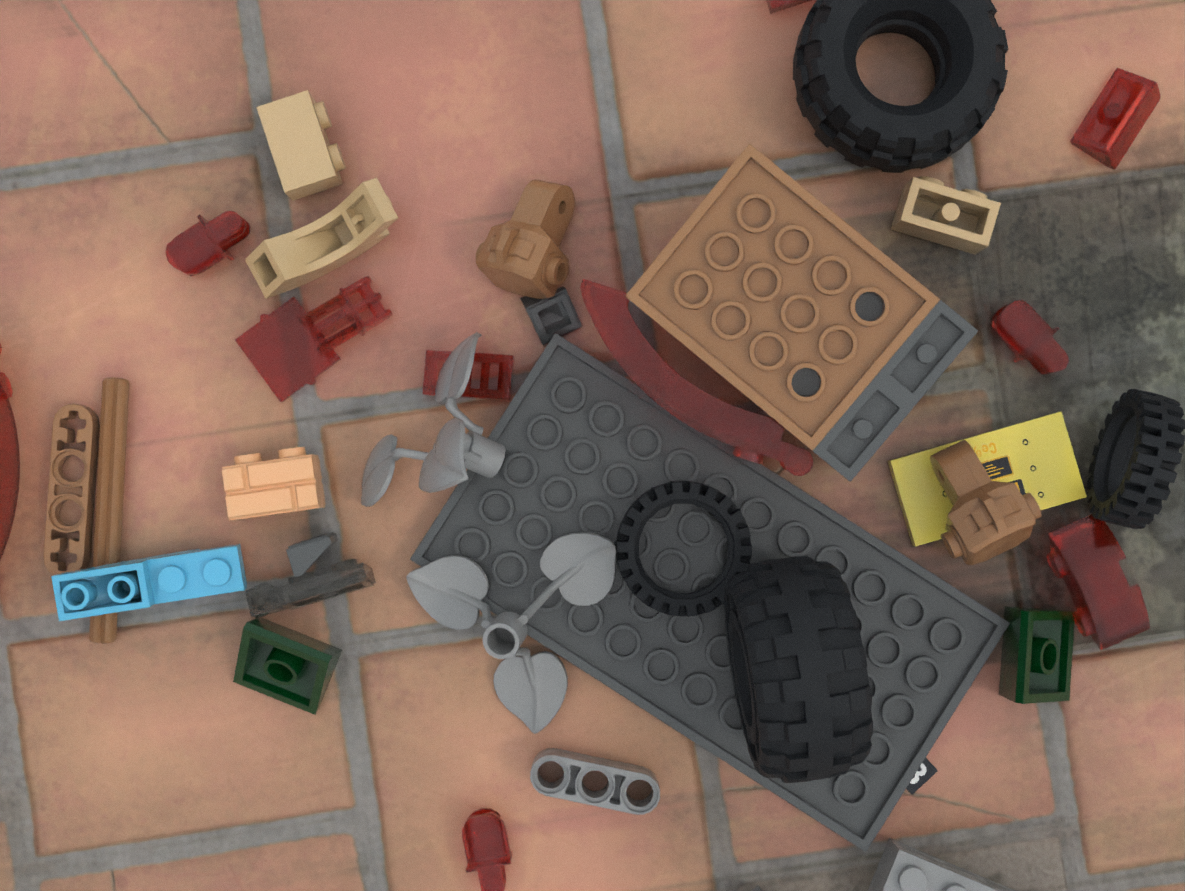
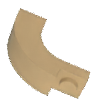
[245,178,398,299]

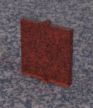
[235,297,341,402]

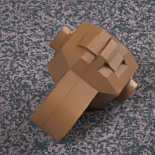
[476,180,575,299]
[930,440,1042,565]

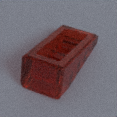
[423,350,515,402]

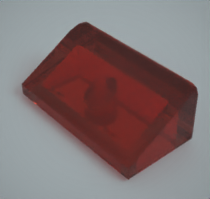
[1070,68,1161,169]

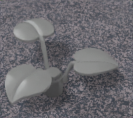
[361,332,506,507]
[406,532,617,734]

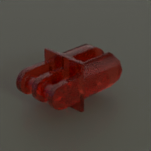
[165,211,251,276]
[297,276,393,356]
[991,300,1069,375]
[462,808,513,891]

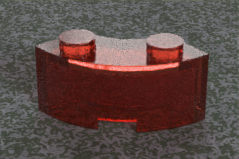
[1046,514,1150,650]

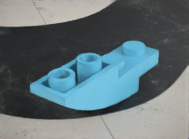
[51,544,248,621]

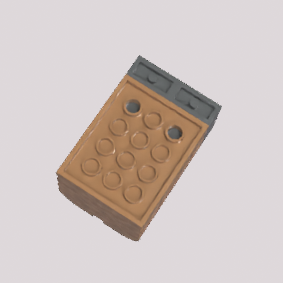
[625,143,978,482]

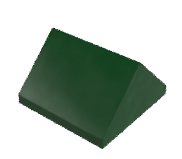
[999,606,1075,704]
[233,617,342,715]

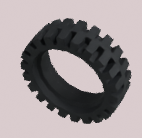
[1087,389,1185,529]
[616,481,752,617]

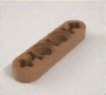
[43,404,100,575]

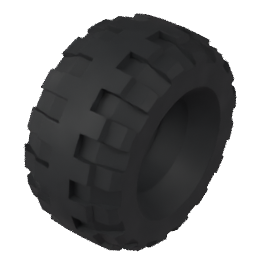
[793,0,1008,173]
[724,556,873,784]

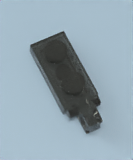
[245,559,376,618]

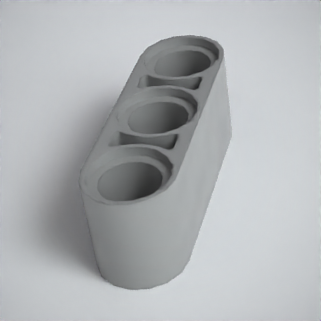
[530,748,660,815]

